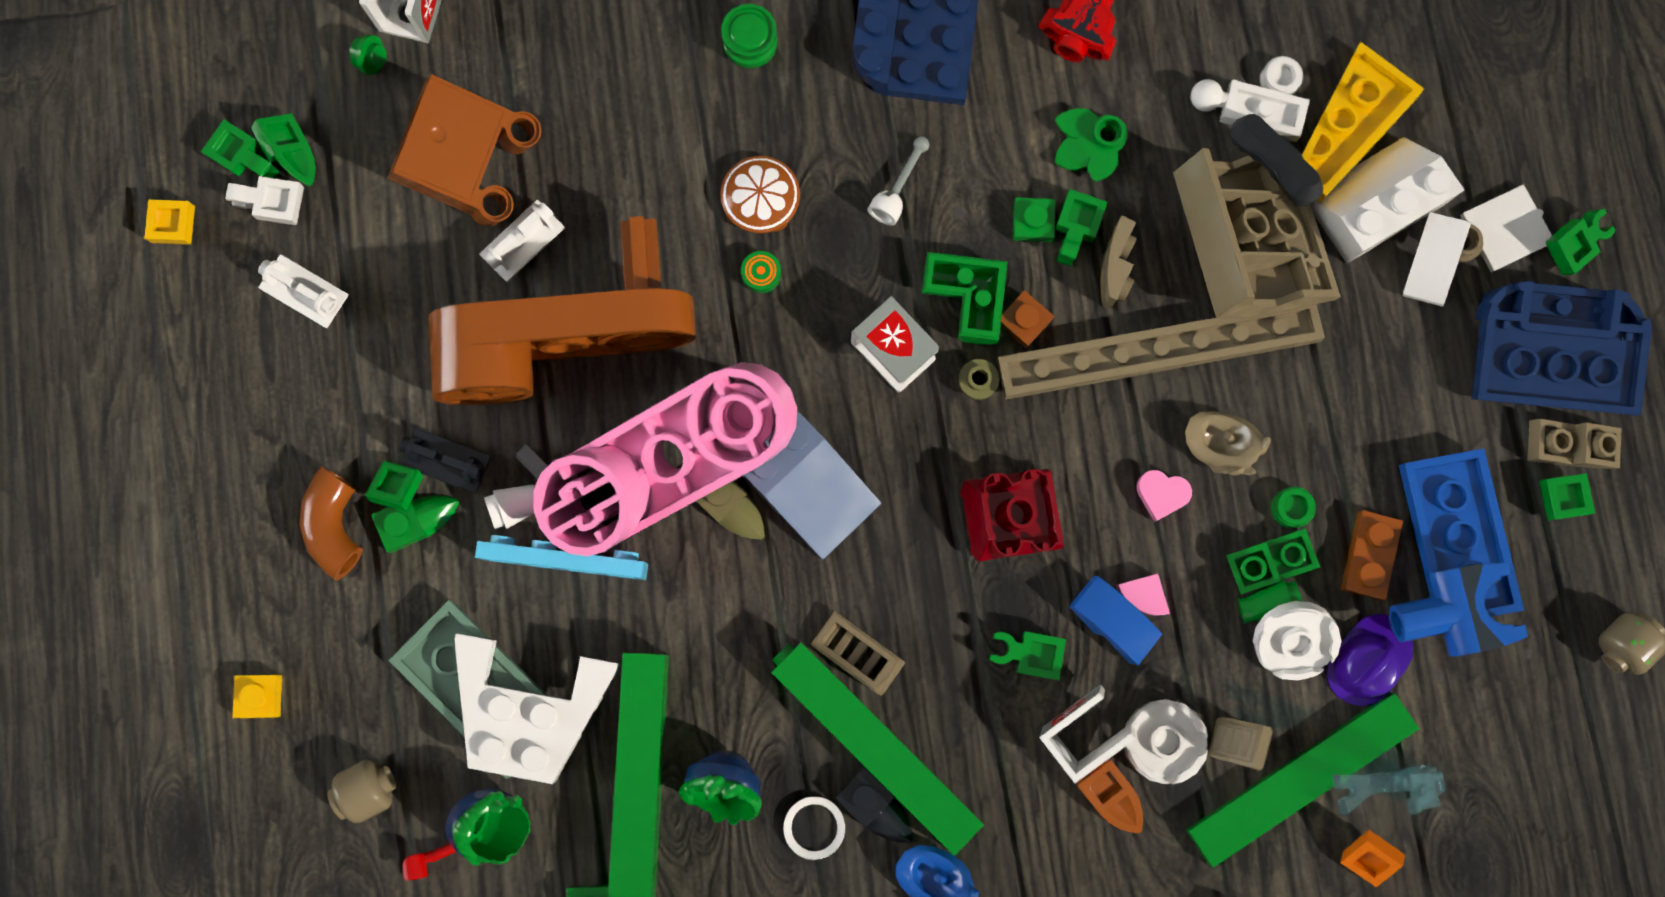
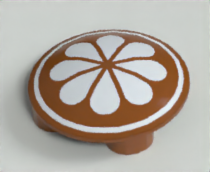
[720,156,800,233]

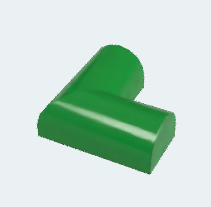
[922,252,1008,345]

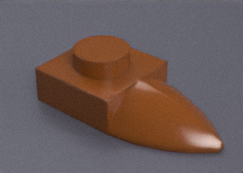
[1076,758,1143,833]

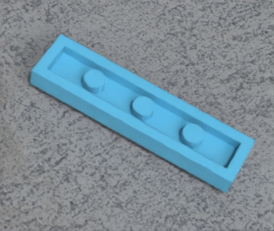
[475,535,648,580]

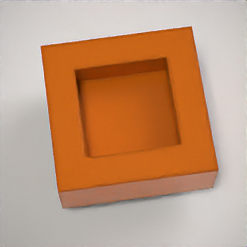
[1341,830,1405,888]

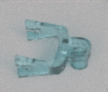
[1332,765,1446,814]

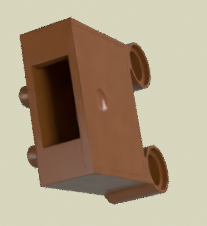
[387,74,542,227]

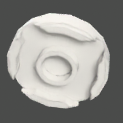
[1253,601,1341,680]
[1124,699,1208,784]

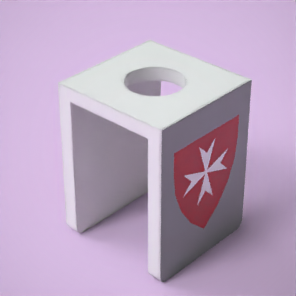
[359,0,441,43]
[851,296,939,392]
[1039,684,1136,783]

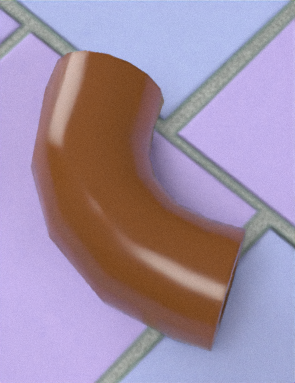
[299,466,363,581]

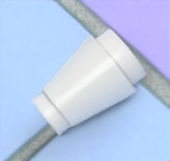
[484,484,536,529]

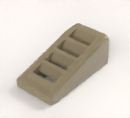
[810,611,905,696]
[1208,717,1273,770]

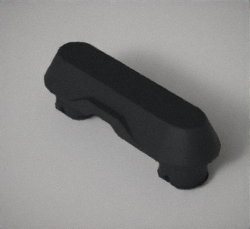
[1231,114,1323,207]

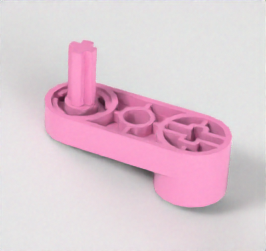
[533,362,797,556]

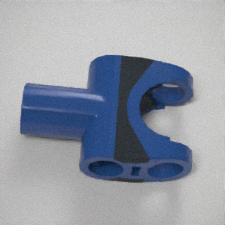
[1389,563,1528,657]

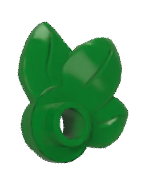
[1055,108,1128,182]

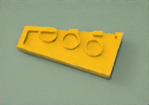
[1302,42,1424,202]

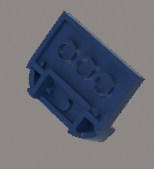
[853,0,978,106]
[1472,281,1652,416]

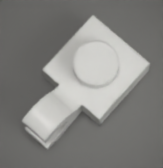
[225,176,304,225]

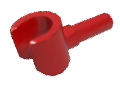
[402,843,456,881]

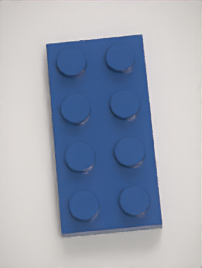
[1398,449,1524,617]

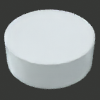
[1260,56,1303,95]

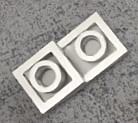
[1402,212,1471,307]

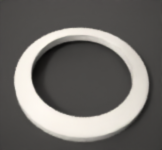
[784,796,845,860]

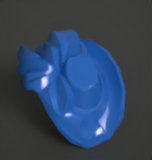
[896,845,979,897]

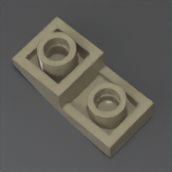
[1100,216,1137,310]
[1528,419,1622,469]

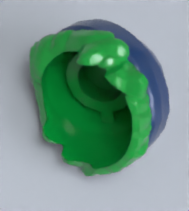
[679,750,762,825]
[445,788,531,866]

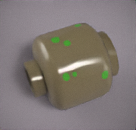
[1598,612,1665,675]

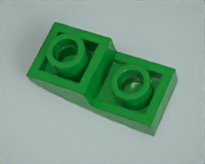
[1226,528,1320,594]

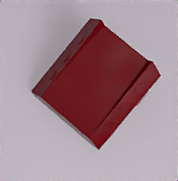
[960,469,1064,562]

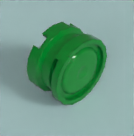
[721,4,777,68]

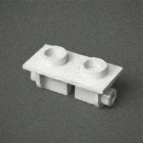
[479,200,565,283]
[258,254,349,328]

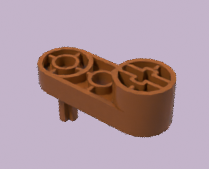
[428,216,696,405]

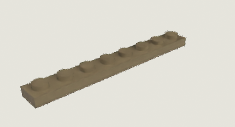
[997,304,1325,400]

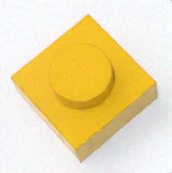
[144,200,195,244]
[233,675,282,718]

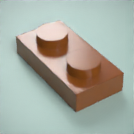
[1340,510,1403,601]

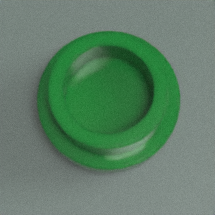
[350,34,386,75]

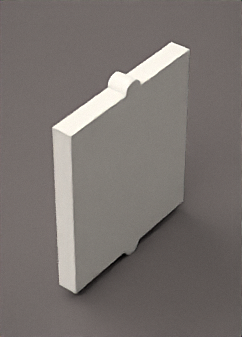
[1460,185,1552,272]

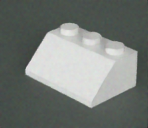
[1311,137,1464,264]

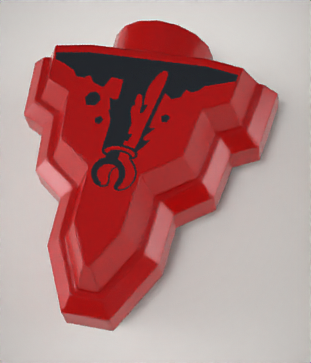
[1038,0,1116,63]

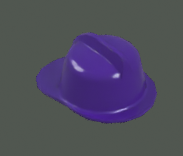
[1326,614,1413,706]

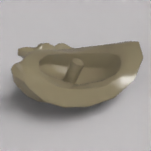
[1185,411,1270,476]

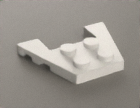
[455,634,620,784]

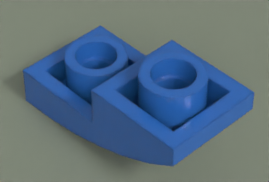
[1069,576,1162,665]

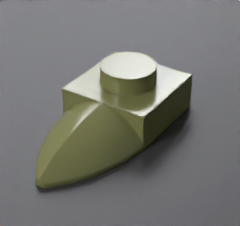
[696,480,765,540]

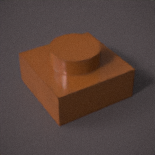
[1001,290,1055,349]

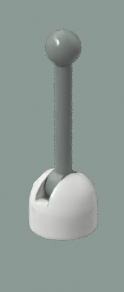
[867,137,929,226]

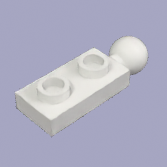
[1191,79,1310,142]

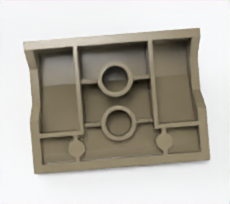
[1173,148,1341,318]

